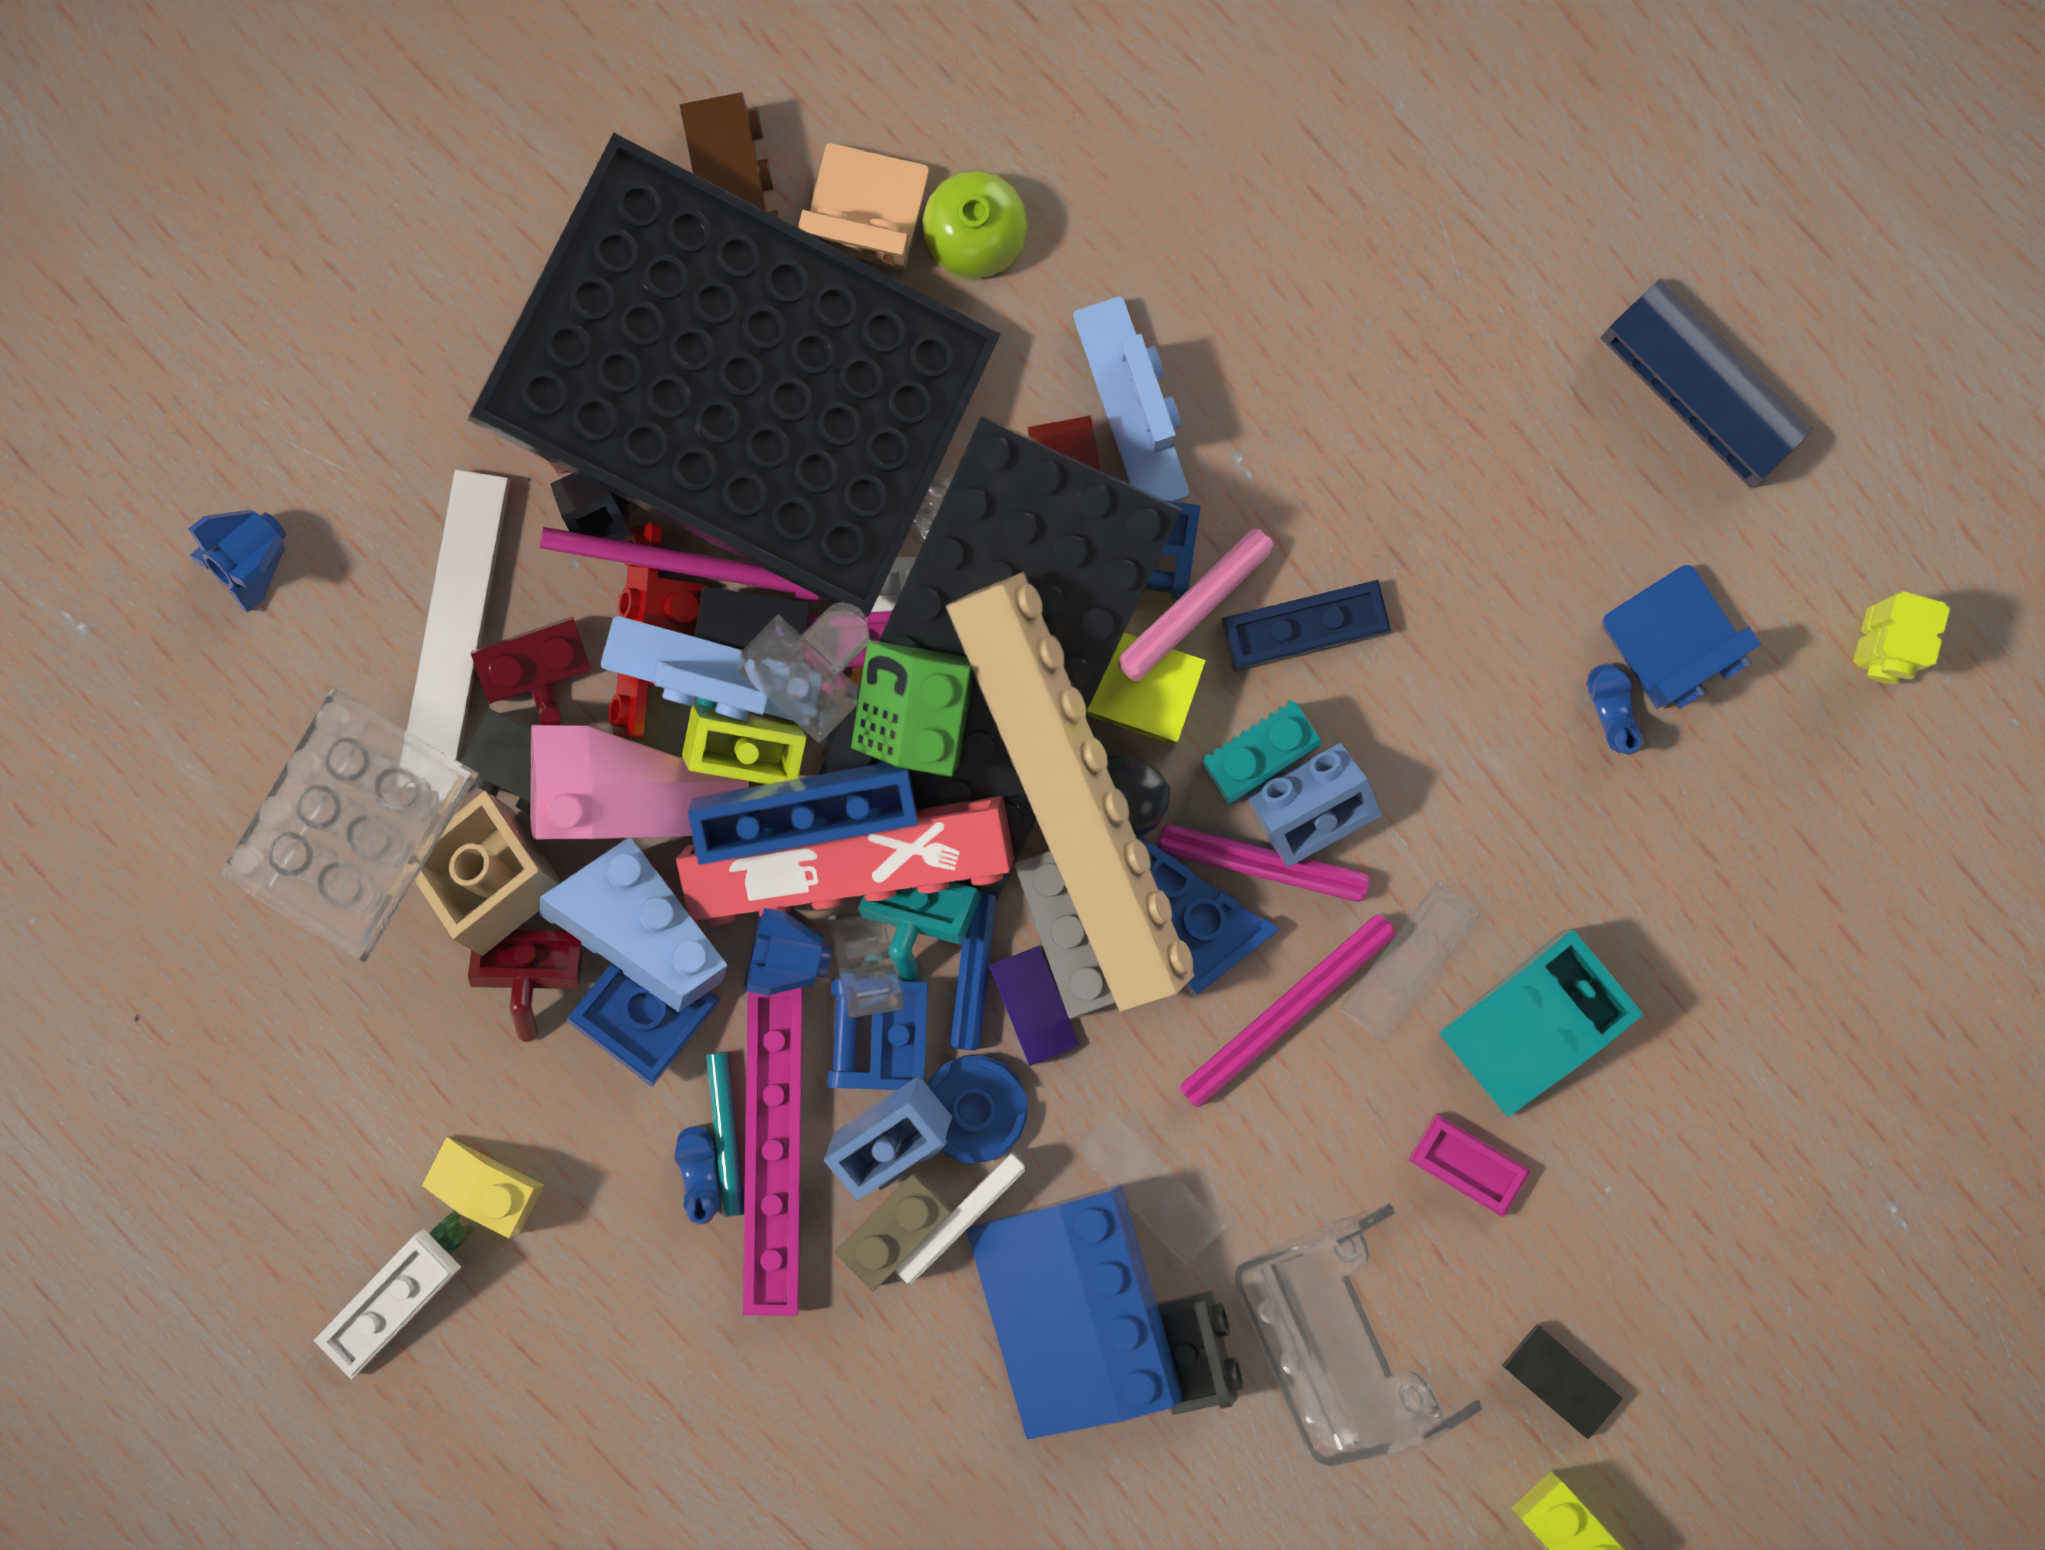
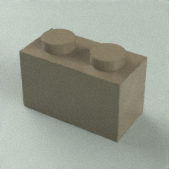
[834,1171,953,1292]

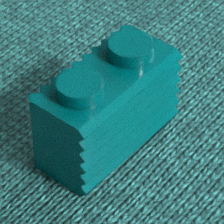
[1201,700,1322,806]

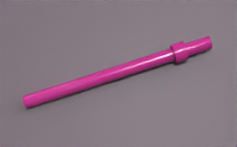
[539,527,822,602]

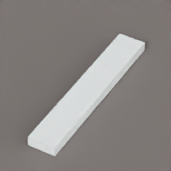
[397,469,510,794]

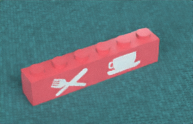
[676,796,1015,926]

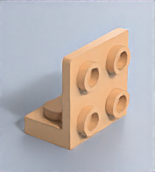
[798,143,929,270]

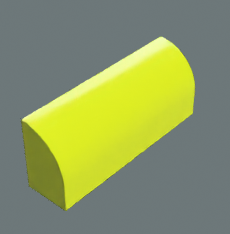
[1085,633,1206,747]

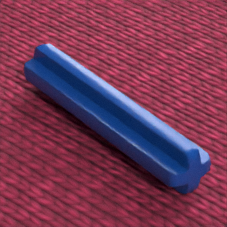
[951,891,996,1051]

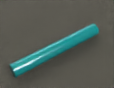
[706,1052,744,1217]

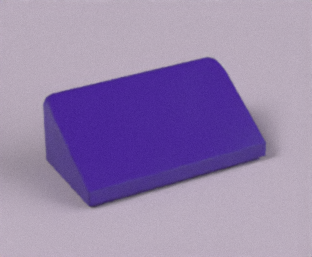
[989,946,1079,1066]

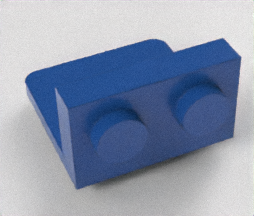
[1602,565,1761,709]

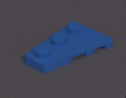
[1137,837,1280,997]

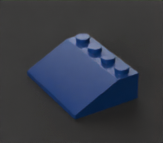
[966,1184,1184,1440]

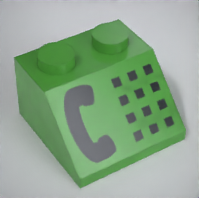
[851,640,974,776]

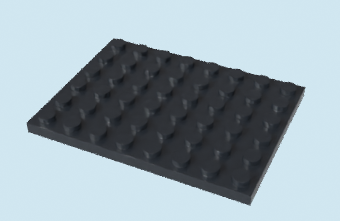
[468,132,1001,619]

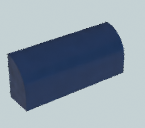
[1600,278,1813,489]

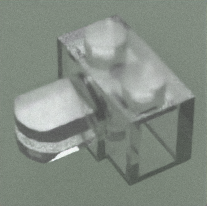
[738,602,869,743]

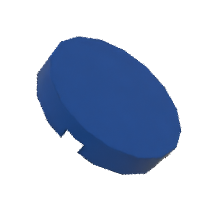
[927,1055,1028,1163]

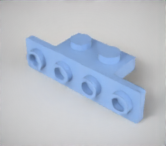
[1073,297,1189,502]
[601,616,823,724]

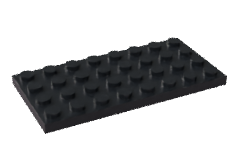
[818,415,1182,901]

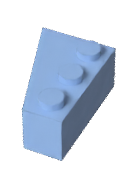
[539,838,727,1012]

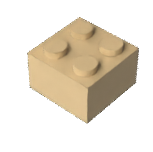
[401,791,562,956]

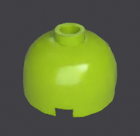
[922,170,1028,281]

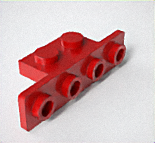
[608,523,707,740]

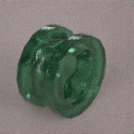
[429,1211,475,1255]

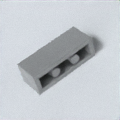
[1014,851,1115,1019]

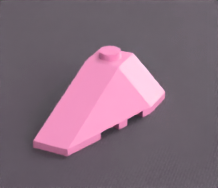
[530,725,749,839]

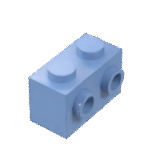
[1246,743,1382,868]
[823,1076,952,1201]

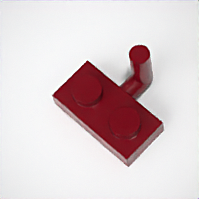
[470,616,591,725]
[468,930,584,1042]

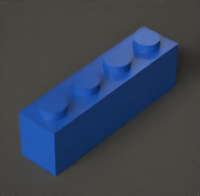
[687,762,918,865]

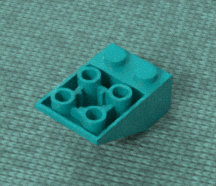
[1438,929,1644,1117]

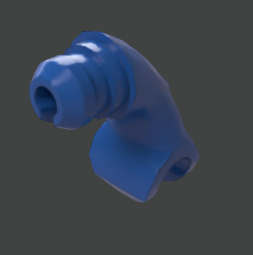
[1587,663,1644,755]
[674,1126,720,1225]

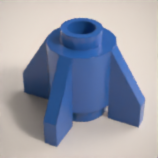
[188,510,286,613]
[743,908,832,996]

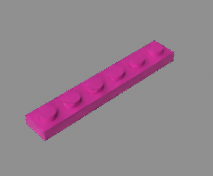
[743,987,804,1316]

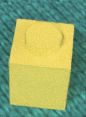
[422,1137,544,1238]

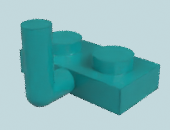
[858,882,981,982]

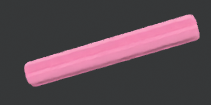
[1117,529,1273,681]

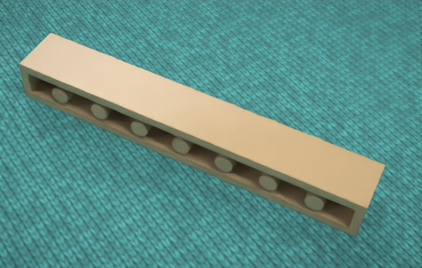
[946,572,1195,1012]

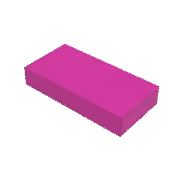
[1408,1114,1531,1218]

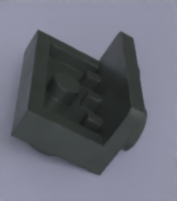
[1157,1291,1243,1415]

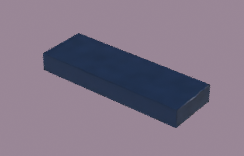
[1221,580,1391,671]

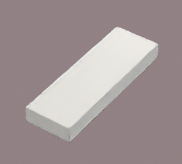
[894,1151,1025,1284]
[314,1228,462,1379]

